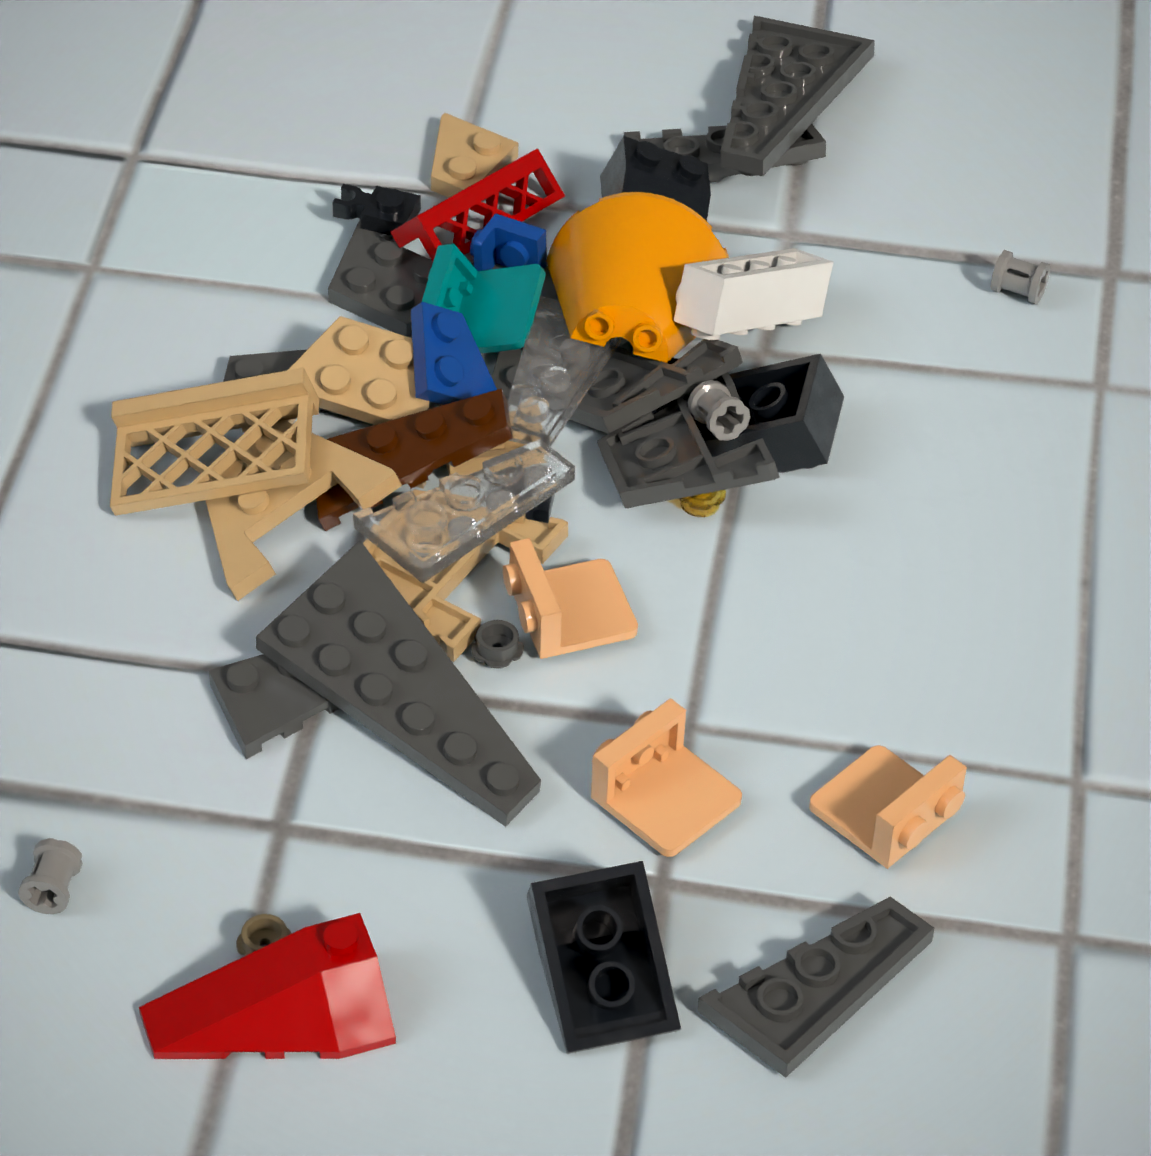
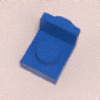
[470,213,547,271]

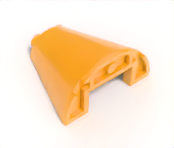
[546,192,729,363]

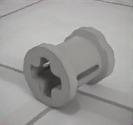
[990,250,1051,304]
[688,380,750,441]
[18,838,83,914]

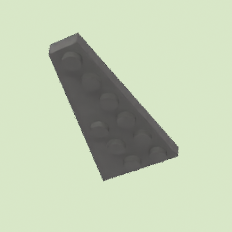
[721,15,875,176]
[256,540,541,827]

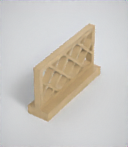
[110,367,319,516]

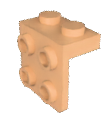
[503,538,638,659]
[591,698,742,857]
[809,745,967,869]

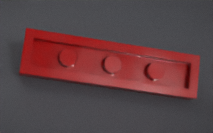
[390,148,565,262]

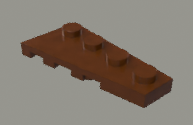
[316,388,513,531]

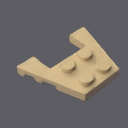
[242,316,430,489]
[206,419,402,601]
[363,489,568,662]

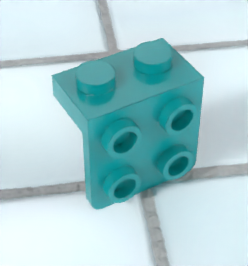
[422,244,546,353]

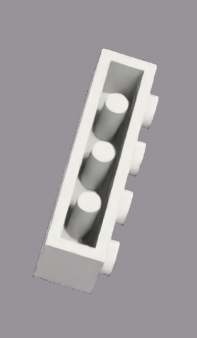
[674,248,833,340]

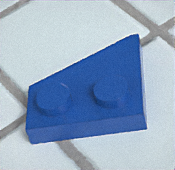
[411,302,497,405]

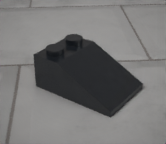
[600,136,711,221]
[694,353,844,473]
[526,861,681,1054]

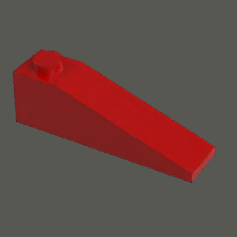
[139,913,396,1059]

